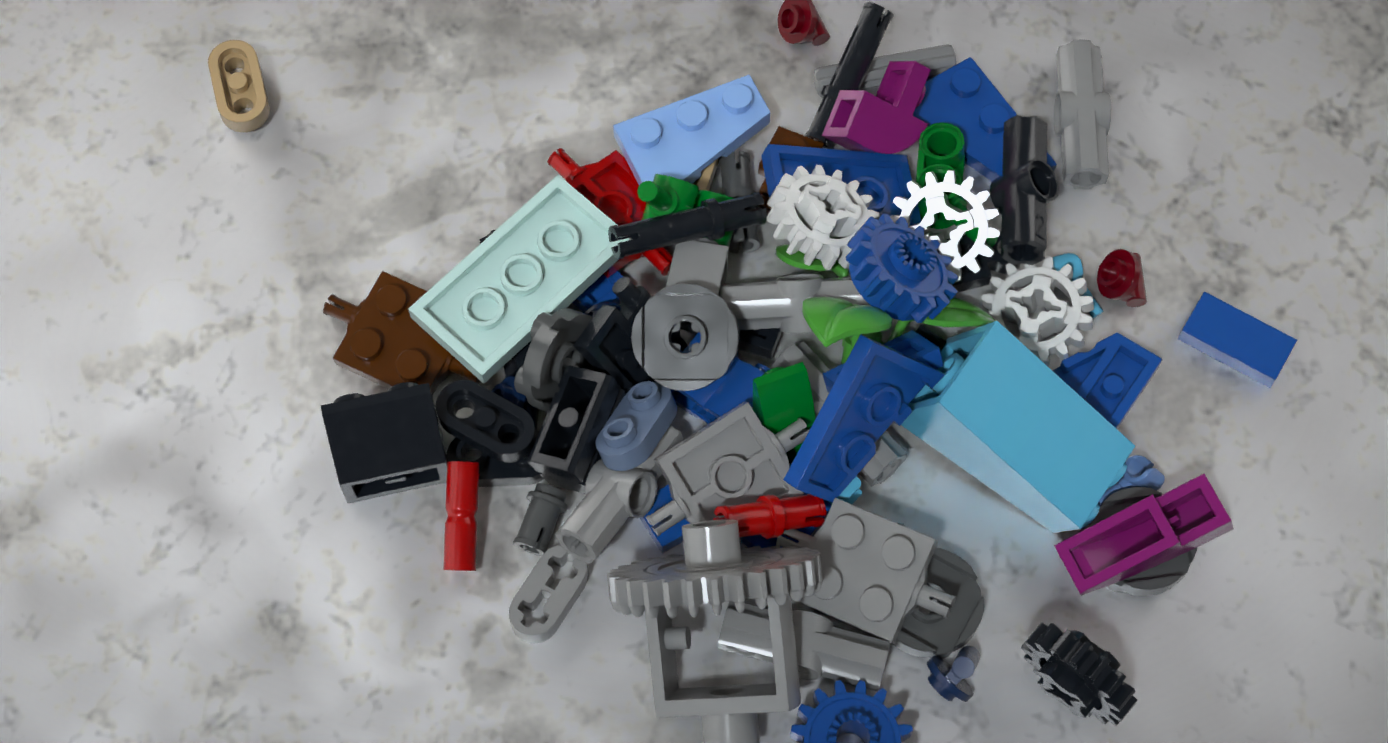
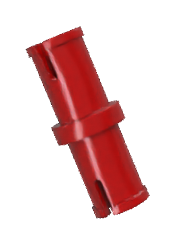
[713,494,826,539]

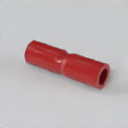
[443,461,479,571]

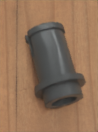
[513,483,568,556]

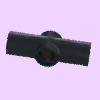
[990,115,1059,265]

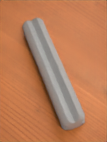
[814,44,956,95]

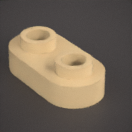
[208,40,270,132]

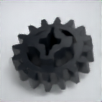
[1021,622,1137,726]

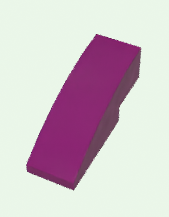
[1054,474,1234,596]

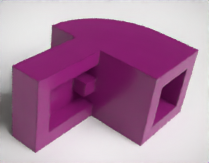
[822,61,931,154]

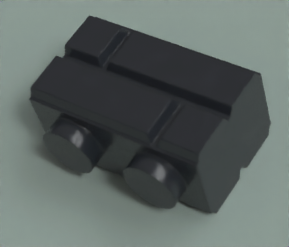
[527,365,627,494]

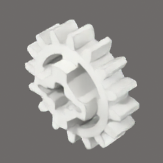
[766,165,880,270]
[890,170,1001,282]
[981,256,1094,367]

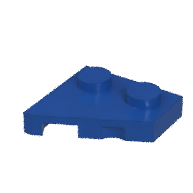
[1052,333,1162,429]

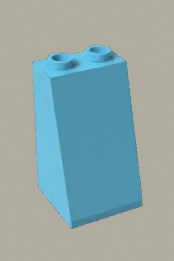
[901,321,1135,533]

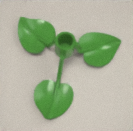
[775,244,996,364]

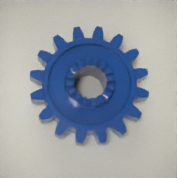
[846,214,958,323]
[789,680,913,743]

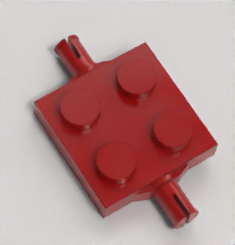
[547,148,673,278]

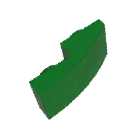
[752,362,816,463]

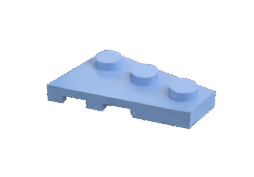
[613,74,770,185]

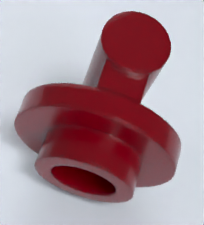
[777,0,830,46]
[1097,249,1147,307]

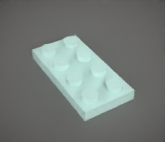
[408,175,631,384]

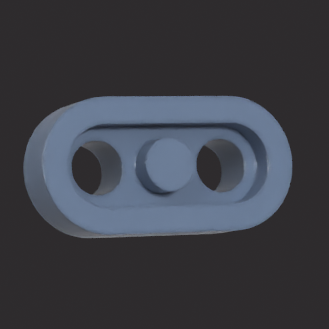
[596,381,678,471]

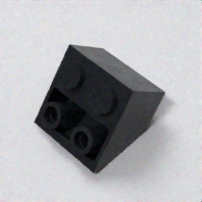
[320,382,447,503]

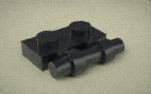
[573,277,687,393]

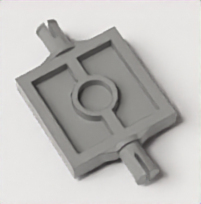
[646,402,809,536]
[776,498,956,644]

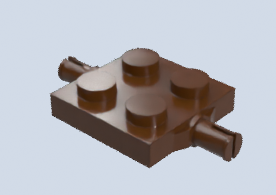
[323,271,481,396]

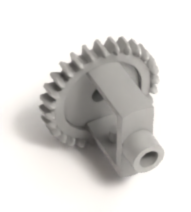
[607,519,823,743]

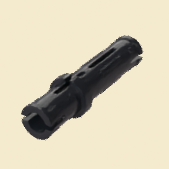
[805,2,894,149]
[608,192,767,259]

